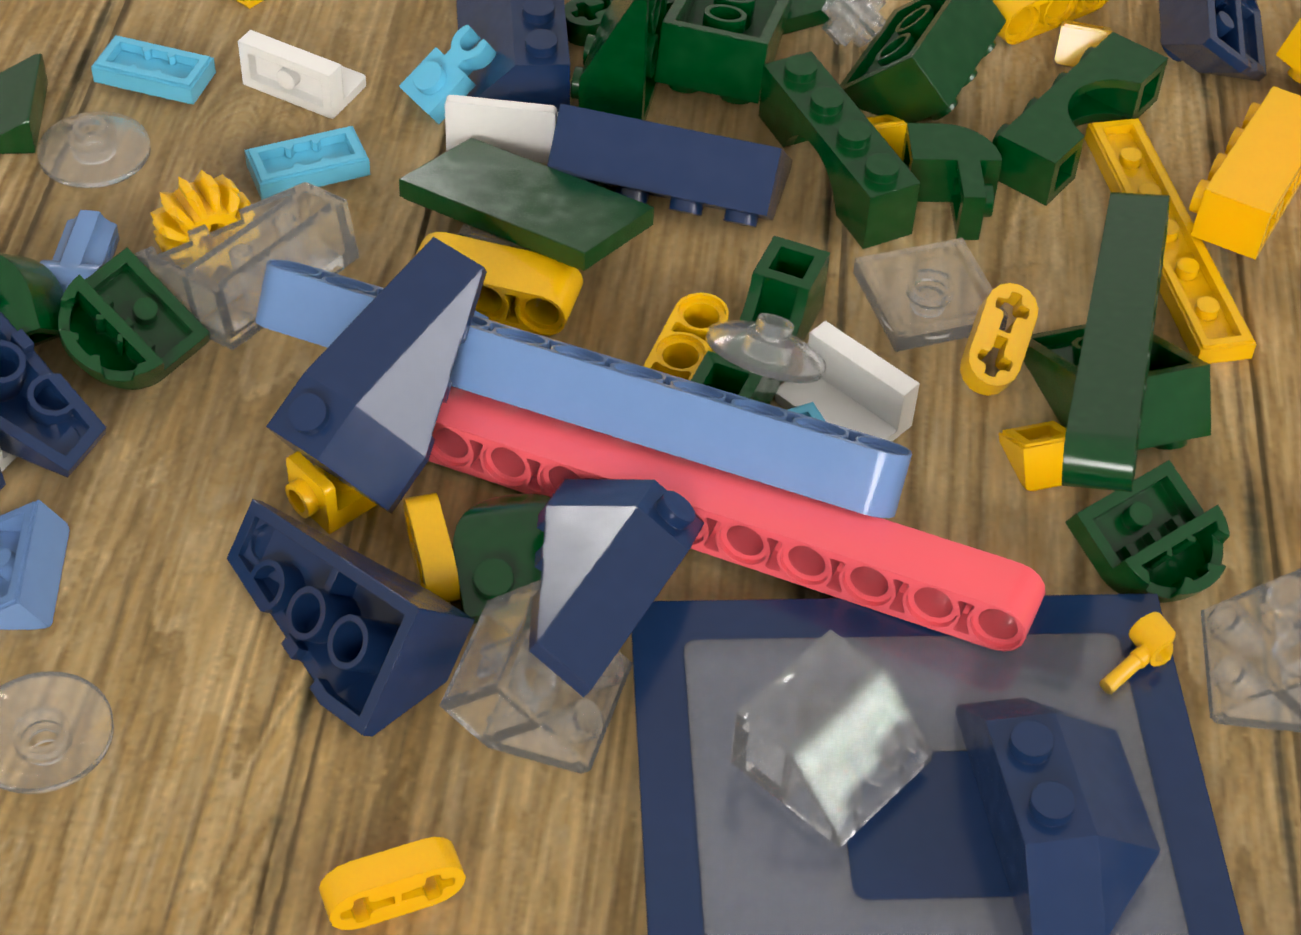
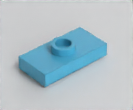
[91,35,216,105]
[245,126,370,200]

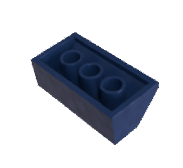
[456,0,570,112]
[547,103,793,228]

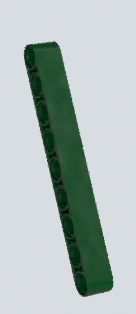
[1062,192,1170,492]

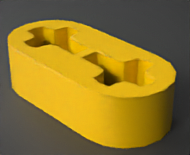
[960,283,1039,396]
[403,493,460,602]
[319,837,466,930]

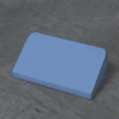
[0,500,70,630]

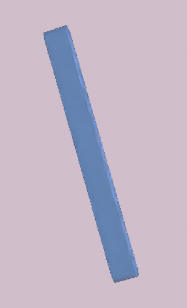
[255,259,912,518]

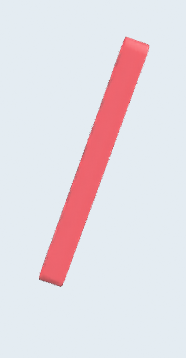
[429,386,1045,652]

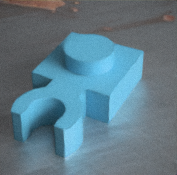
[399,24,497,124]

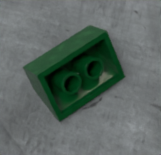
[840,0,1006,123]

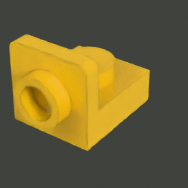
[285,451,377,535]

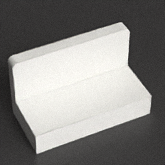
[238,30,366,119]
[445,95,559,164]
[775,321,920,442]

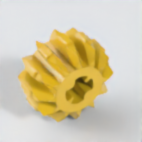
[150,170,256,275]

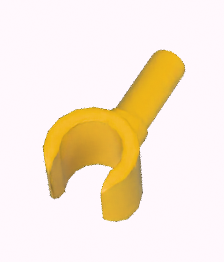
[1099,612,1176,694]

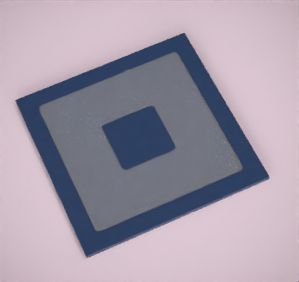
[631,594,1244,935]

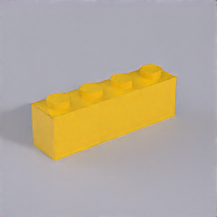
[1189,86,1301,260]

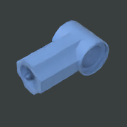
[40,210,120,293]

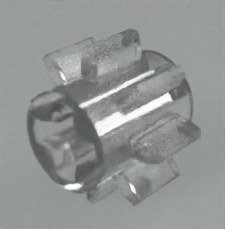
[822,0,886,48]

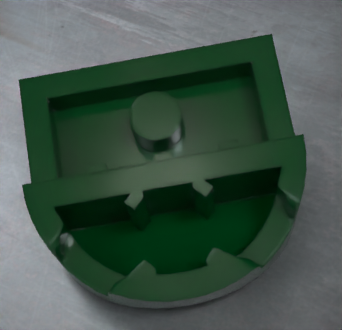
[58,247,210,390]
[1065,460,1230,603]
[452,494,550,624]

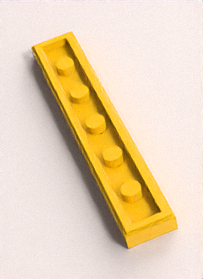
[1084,118,1256,364]

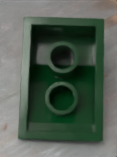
[570,0,667,120]
[654,0,793,105]
[1023,324,1211,450]

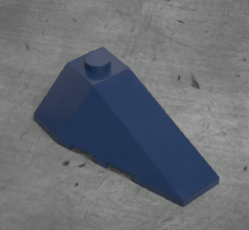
[266,237,487,514]
[0,311,106,478]
[528,479,704,698]
[227,499,475,737]

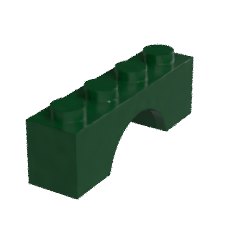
[992,32,1168,206]
[758,51,921,249]
[691,235,830,405]

